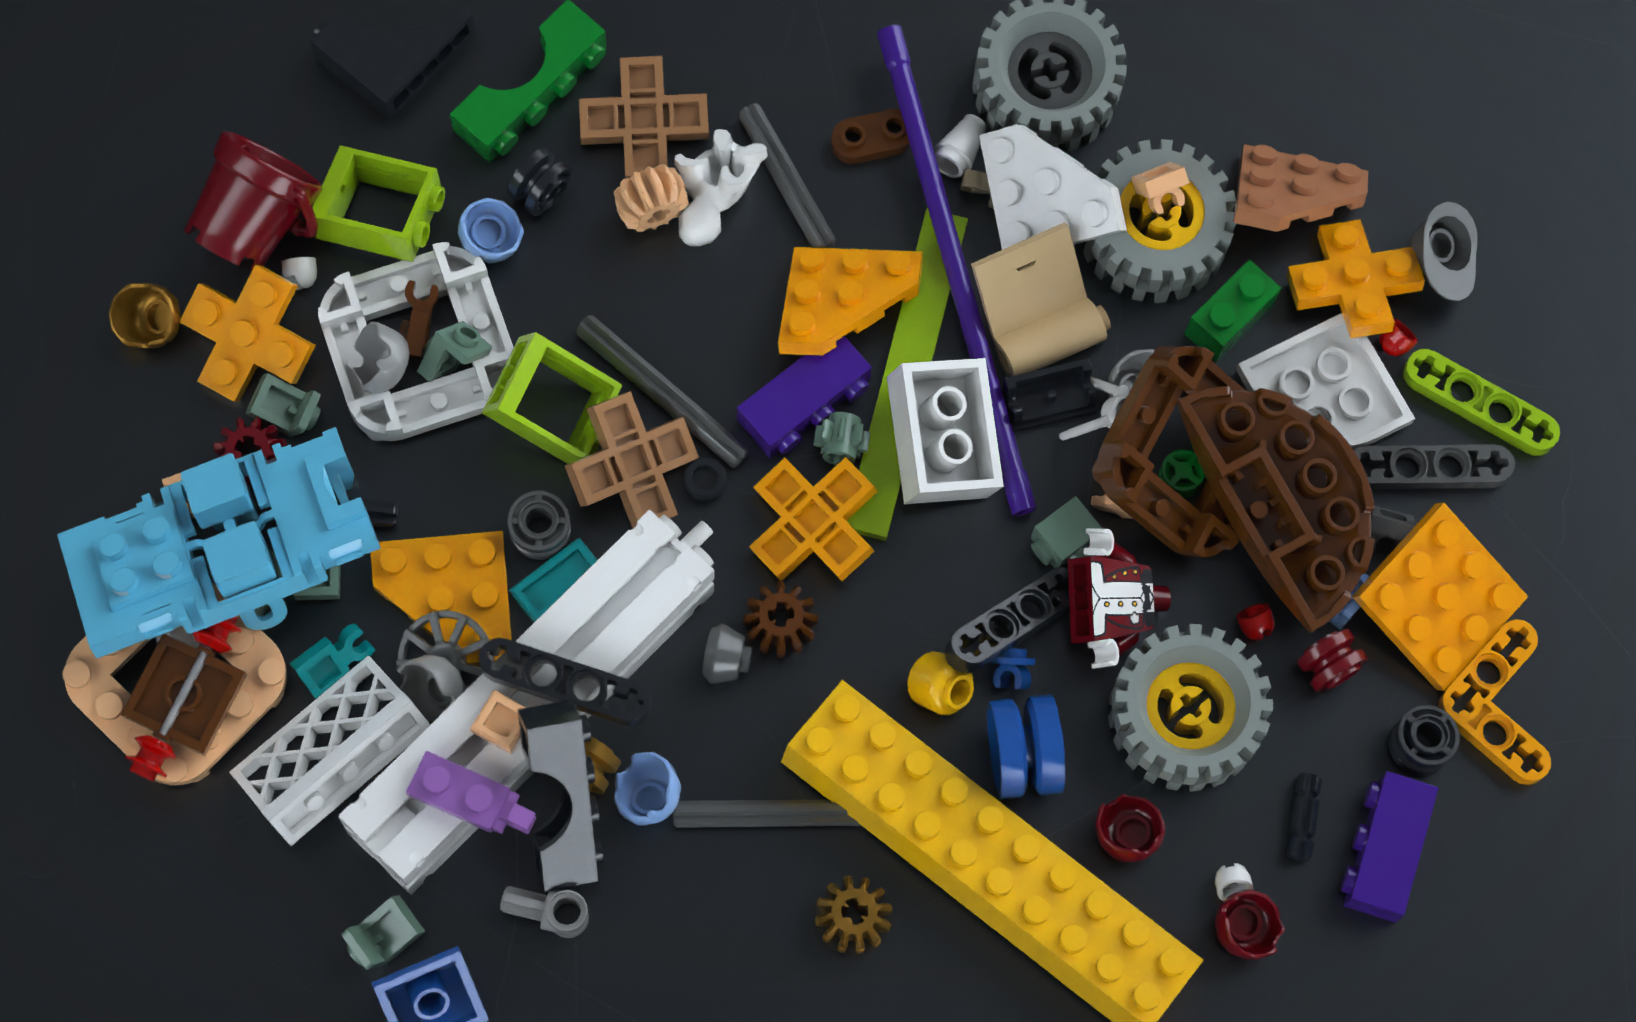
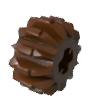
[743,581,819,658]

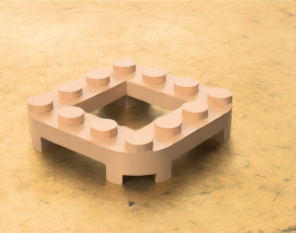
[63,583,287,785]

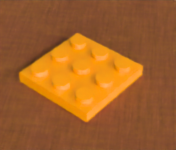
[1352,503,1528,691]

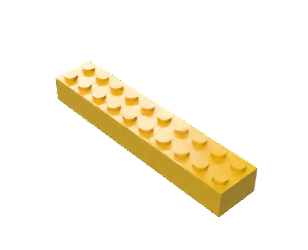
[781,680,1203,1022]

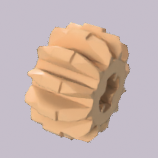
[613,164,689,232]

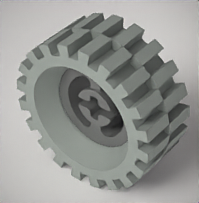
[973,0,1127,153]

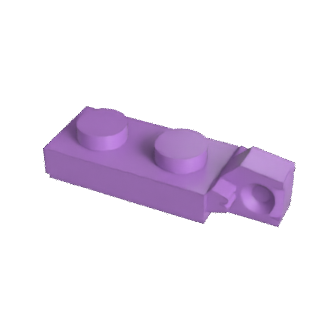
[406,751,537,835]

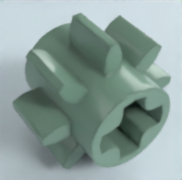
[813,412,870,465]

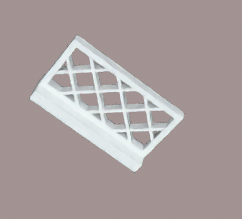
[230,655,430,846]

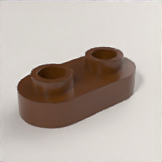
[831,109,911,164]

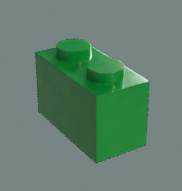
[1184,259,1281,363]

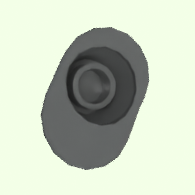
[1411,202,1477,302]

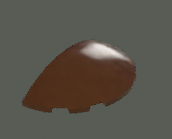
[1177,386,1375,633]

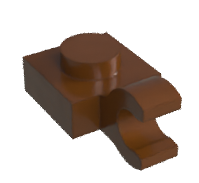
[399,280,439,361]

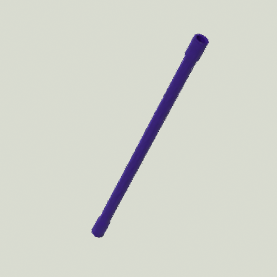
[877,25,1037,516]

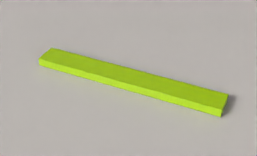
[847,208,968,541]

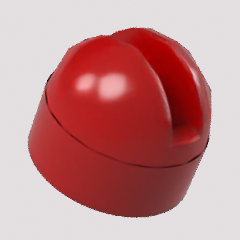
[1379,318,1418,357]
[1236,603,1275,641]

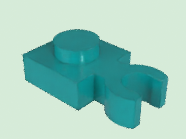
[289,623,375,699]

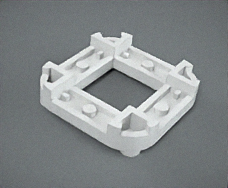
[318,242,514,441]

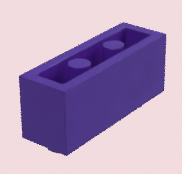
[737,336,872,459]
[1340,771,1439,923]

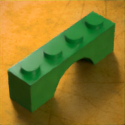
[450,0,607,163]

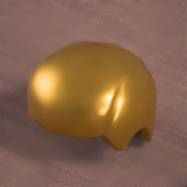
[108,283,181,348]

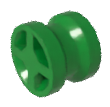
[1158,449,1205,500]

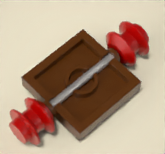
[121,616,247,782]

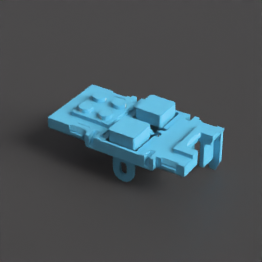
[57,427,380,659]

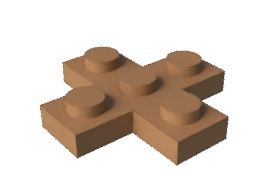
[579,56,709,179]
[565,391,699,529]

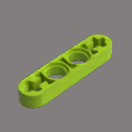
[1403,349,1560,456]

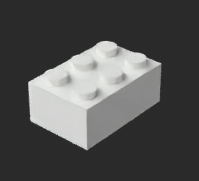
[887,358,1004,504]

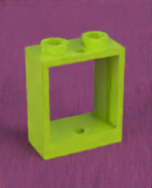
[312,145,445,262]
[481,332,622,464]

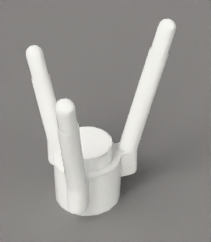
[1059,377,1129,440]

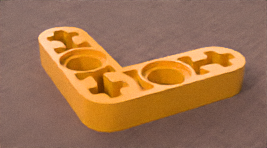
[1438,619,1551,785]

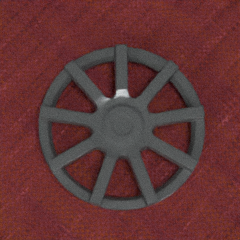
[396,610,494,691]

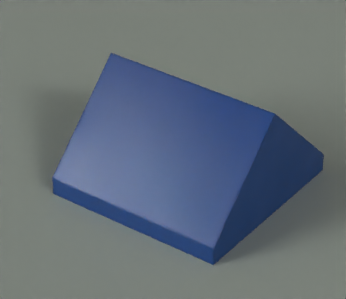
[371,946,489,1022]

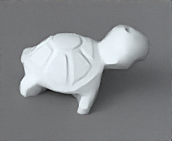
[675,129,767,246]

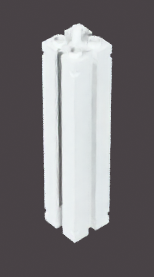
[338,509,714,895]

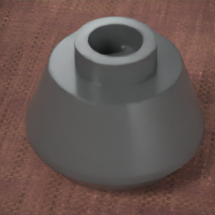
[702,623,753,684]

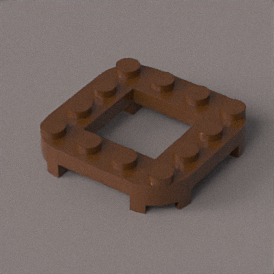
[1092,346,1246,557]

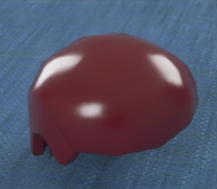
[1095,794,1166,863]
[1215,889,1285,960]

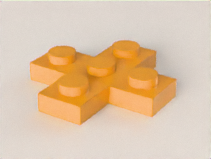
[1286,219,1425,339]
[180,265,316,402]
[749,457,878,581]

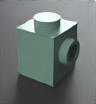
[1031,496,1103,568]

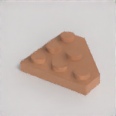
[1233,144,1368,232]

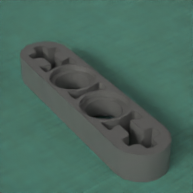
[1354,444,1515,490]

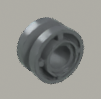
[507,491,571,560]

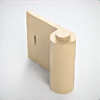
[971,222,1111,377]

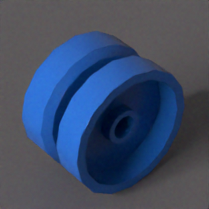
[987,694,1065,800]

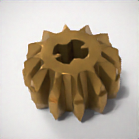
[815,876,892,954]

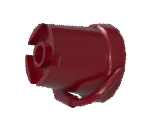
[184,131,322,271]

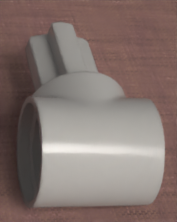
[500,886,589,938]

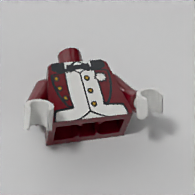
[1068,528,1171,669]

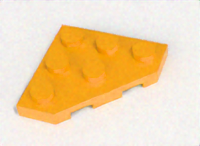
[778,247,923,356]
[371,531,512,667]

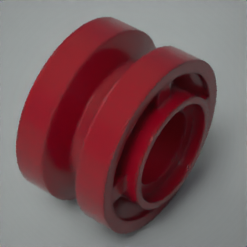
[1296,628,1369,692]

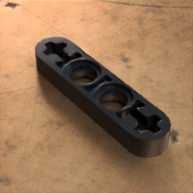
[944,567,1070,673]
[479,638,651,726]

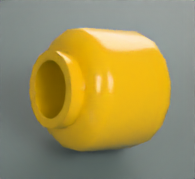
[907,651,974,715]

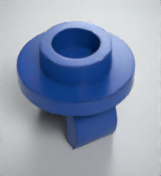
[991,648,1036,689]

